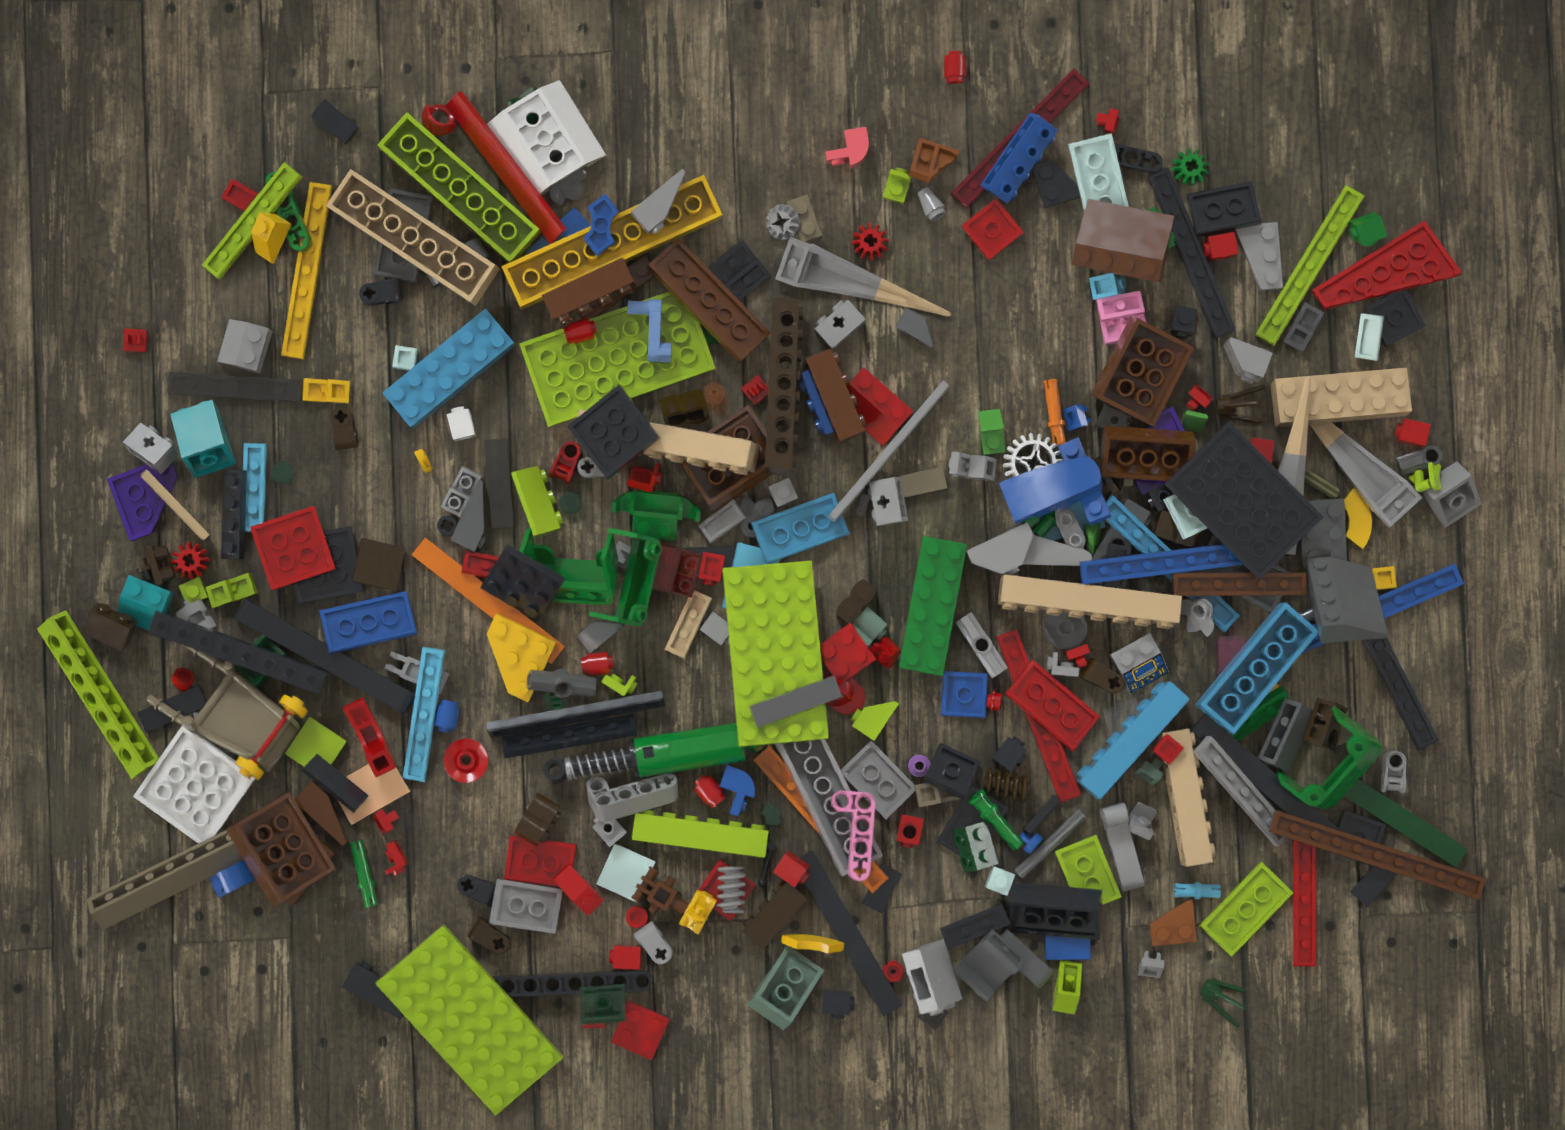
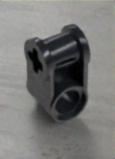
[359,279,403,306]
[457,875,496,907]

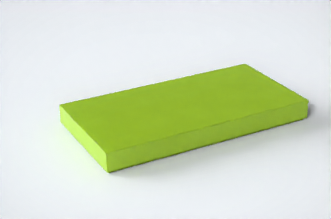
[1199,861,1293,957]

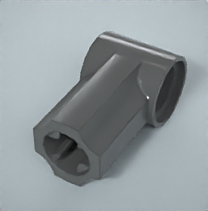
[1396,446,1442,476]

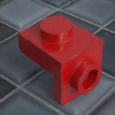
[627,462,663,493]

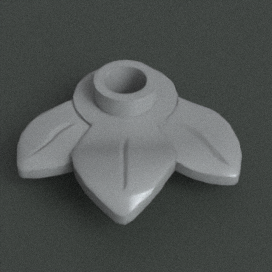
[1180,598,1214,637]

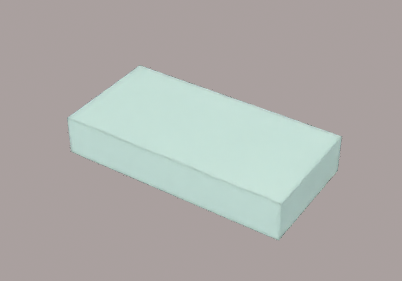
[1355,313,1384,361]

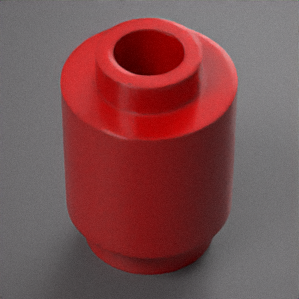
[944,51,966,84]
[563,317,598,345]
[581,652,614,676]
[693,775,726,808]

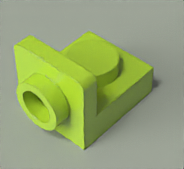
[882,168,911,204]
[602,674,637,696]

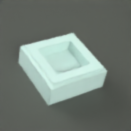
[392,345,418,370]

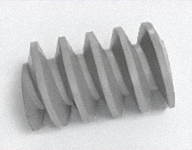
[716,867,746,913]

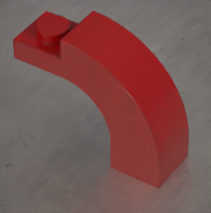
[343,697,396,778]

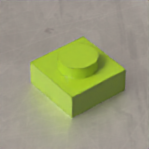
[179,577,209,603]

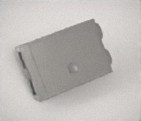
[902,939,962,1016]

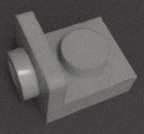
[1047,652,1079,677]
[1128,802,1157,840]

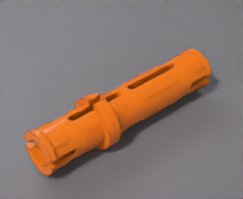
[1043,379,1066,447]

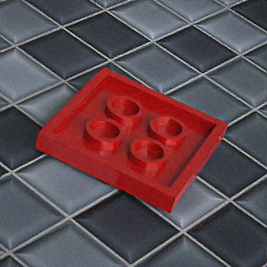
[250,506,336,591]

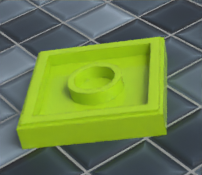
[285,717,347,767]

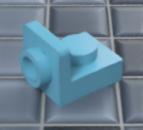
[1089,273,1126,300]

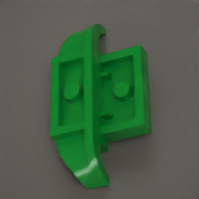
[611,489,701,541]

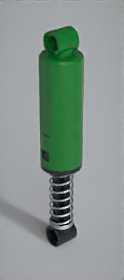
[543,722,765,784]

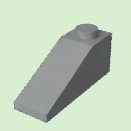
[631,168,685,235]

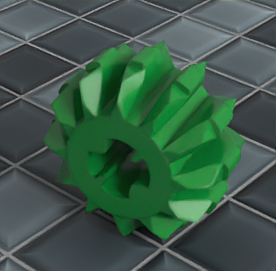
[1171,148,1210,186]

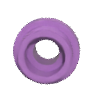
[908,755,930,777]

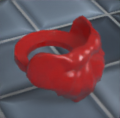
[421,104,456,136]

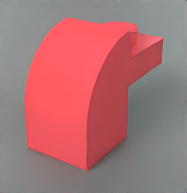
[825,127,869,169]

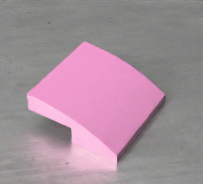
[1096,291,1146,345]

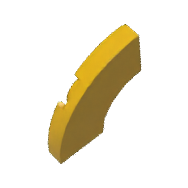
[1344,488,1372,549]
[781,934,845,954]

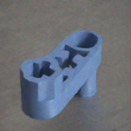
[628,299,671,363]

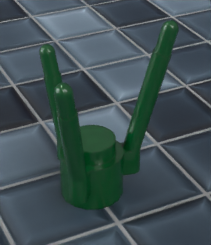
[1200,978,1246,1028]

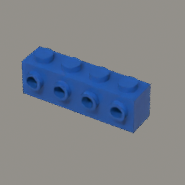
[980,112,1058,203]

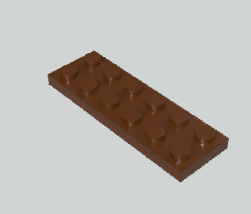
[646,238,771,363]

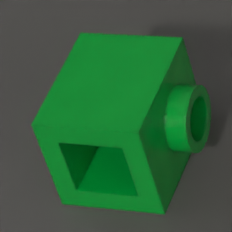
[1349,212,1387,247]

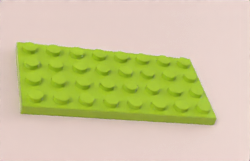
[519,292,716,428]
[722,561,829,747]
[376,924,563,1116]

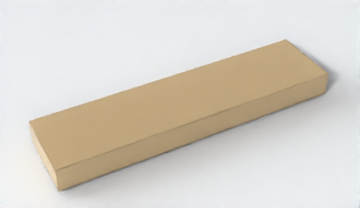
[140,470,209,540]

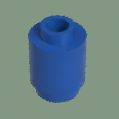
[434,699,460,733]

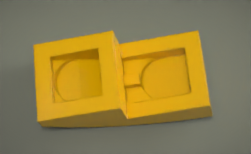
[302,378,350,403]

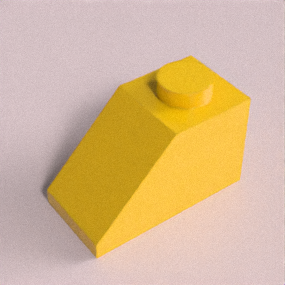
[251,212,291,263]

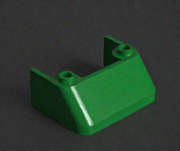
[589,528,662,626]
[519,529,618,605]
[1276,706,1382,809]

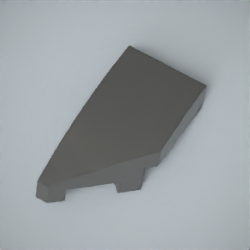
[895,308,935,349]
[577,620,625,653]

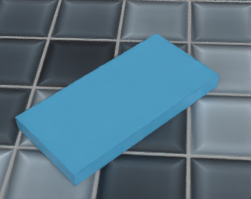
[751,493,850,564]

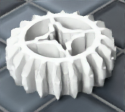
[1003,433,1063,477]

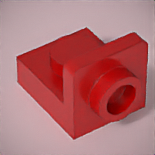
[698,552,725,586]
[385,840,409,876]

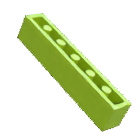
[632,810,769,858]

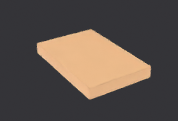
[338,764,411,825]

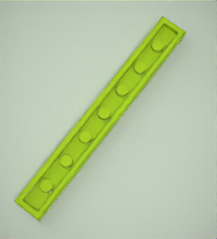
[1255,185,1365,347]

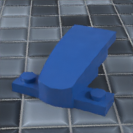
[999,437,1112,525]

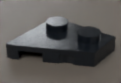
[1032,159,1080,208]

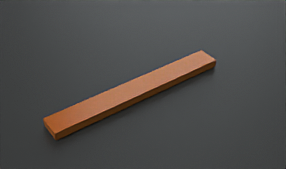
[412,538,565,664]
[753,745,889,893]

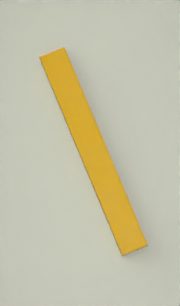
[281,182,333,360]

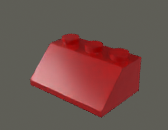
[846,367,913,446]

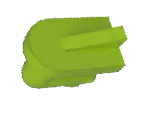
[1409,462,1441,492]

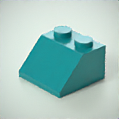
[117,575,175,630]

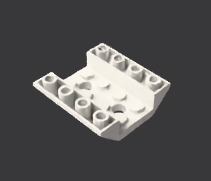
[487,80,606,195]

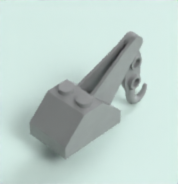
[966,508,1092,575]

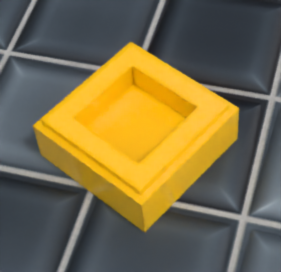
[1372,566,1397,590]

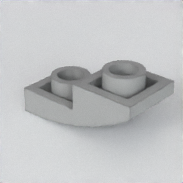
[441,466,483,517]

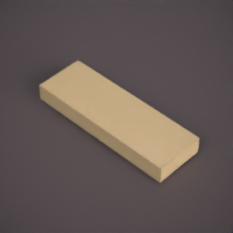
[664,589,713,659]

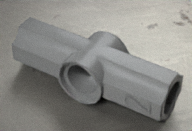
[955,612,1008,678]

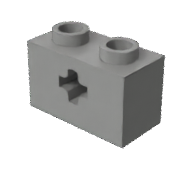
[814,300,866,351]
[123,423,179,474]
[868,477,909,526]

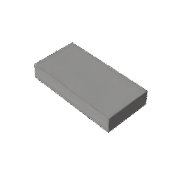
[698,500,747,544]

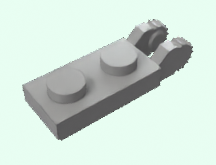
[384,651,450,694]

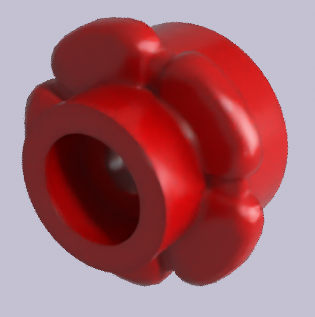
[987,690,1002,712]
[882,960,904,983]

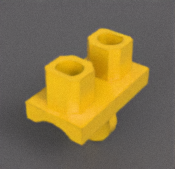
[679,890,717,934]

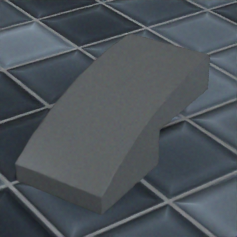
[1283,302,1324,352]

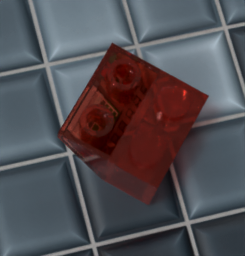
[652,543,703,598]

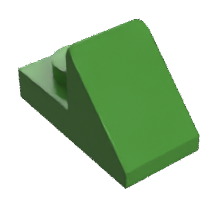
[978,409,1006,456]

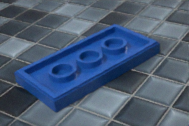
[319,591,417,655]

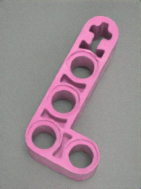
[831,791,875,881]

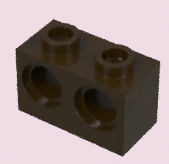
[1304,698,1348,751]

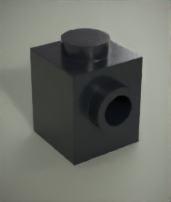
[992,736,1027,772]
[822,989,855,1019]

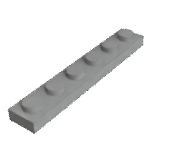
[1193,736,1286,846]

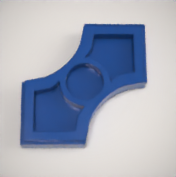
[583,194,619,257]

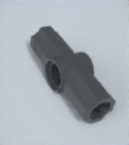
[526,669,597,698]

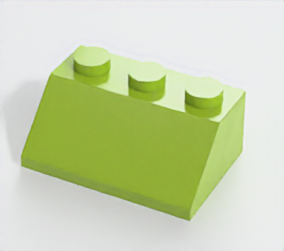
[511,466,564,539]

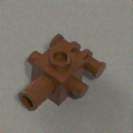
[631,866,689,915]

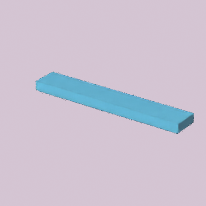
[403,647,446,782]

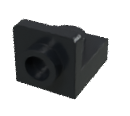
[1170,305,1197,339]

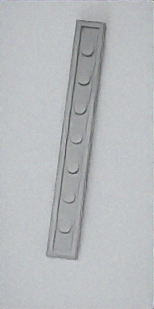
[828,380,949,522]

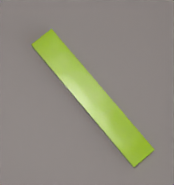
[202,162,302,280]

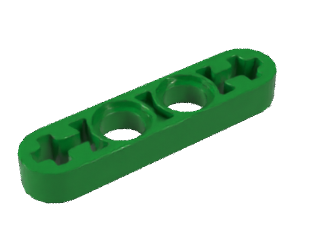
[265,172,312,252]

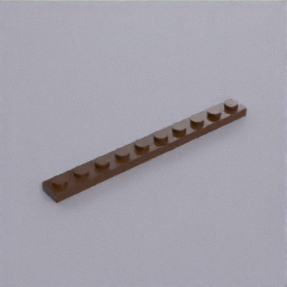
[1268,810,1486,900]

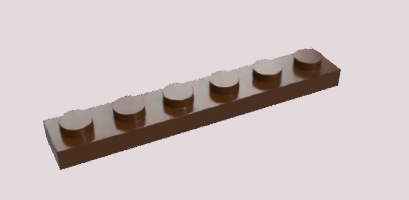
[1172,573,1306,596]

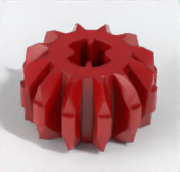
[852,223,889,261]
[171,542,210,580]

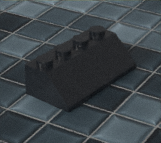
[1009,882,1103,940]

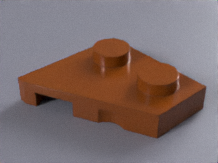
[908,138,960,182]
[1149,899,1197,946]

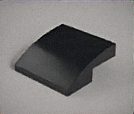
[708,239,771,301]

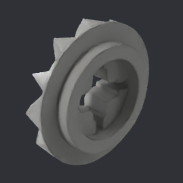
[765,204,800,240]

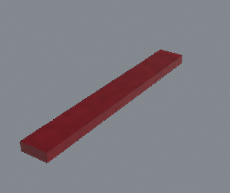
[951,68,1090,209]

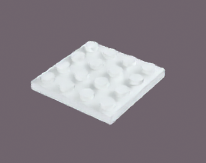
[133,725,255,844]

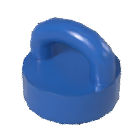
[1020,832,1042,854]

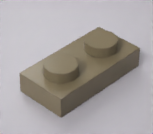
[786,194,822,242]

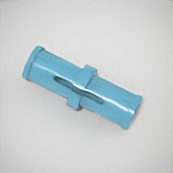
[1174,882,1221,900]

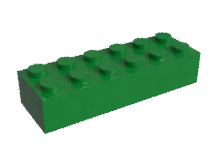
[898,536,967,676]

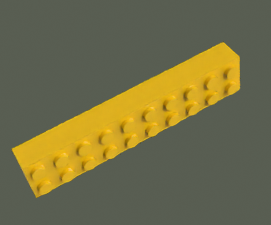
[501,175,723,310]

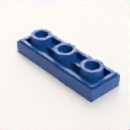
[799,370,834,436]

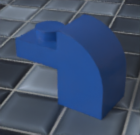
[720,765,755,816]
[209,860,256,898]

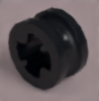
[437,516,458,536]

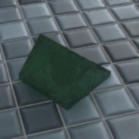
[580,984,627,1025]

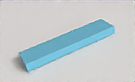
[243,443,267,532]

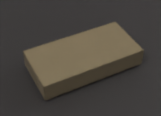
[899,467,947,498]

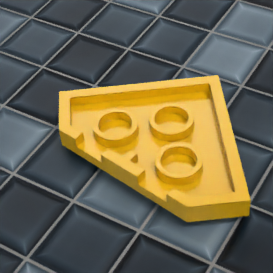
[487,613,557,702]

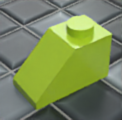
[851,701,899,741]
[1053,960,1082,1014]

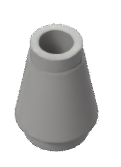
[918,187,946,222]

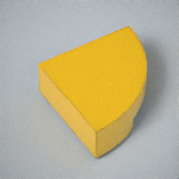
[414,449,433,474]

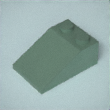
[747,946,824,1030]

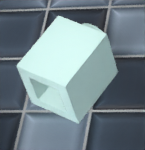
[985,866,1015,895]

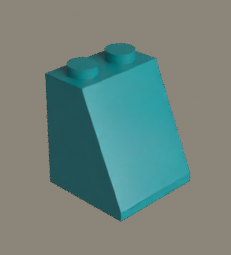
[170,400,236,479]

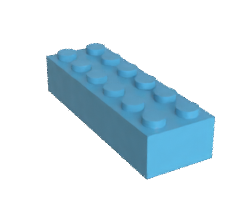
[382,308,516,429]
[1195,602,1318,734]
[1076,681,1190,799]

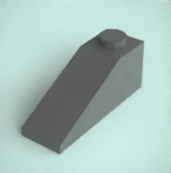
[451,480,487,552]

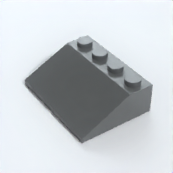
[1305,557,1388,643]

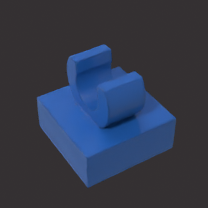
[1063,404,1092,431]

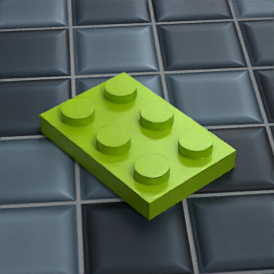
[1054,834,1121,904]

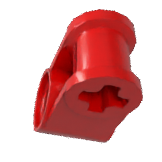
[548,441,582,485]

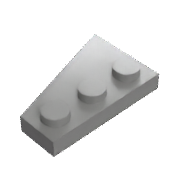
[1234,222,1283,290]

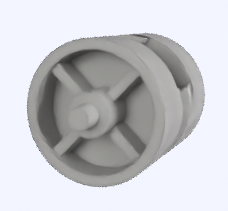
[176,599,217,630]

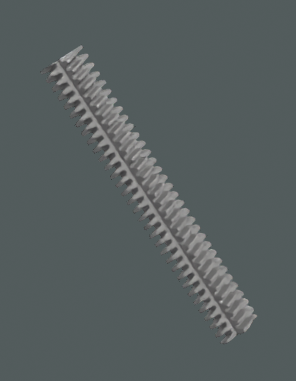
[1015,810,1087,878]

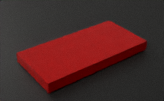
[1005,660,1100,751]

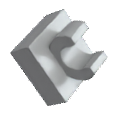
[616,541,631,570]
[1138,951,1164,978]

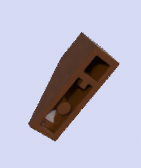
[294,781,349,846]

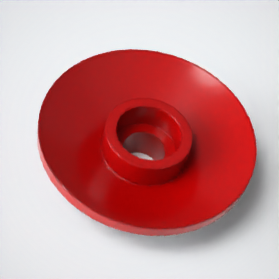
[444,738,488,783]

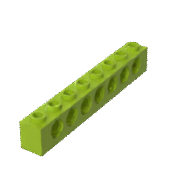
[37,610,159,779]

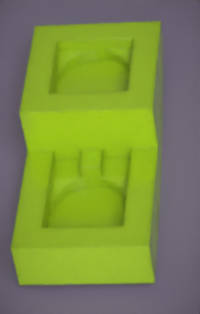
[205,572,258,608]

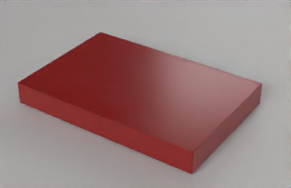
[504,835,577,887]

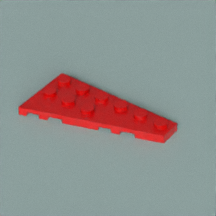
[1312,220,1462,310]

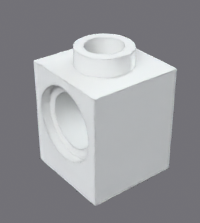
[447,406,476,442]

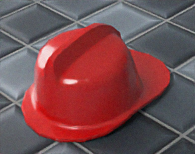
[822,669,865,715]

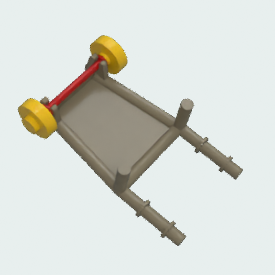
[146,646,308,780]

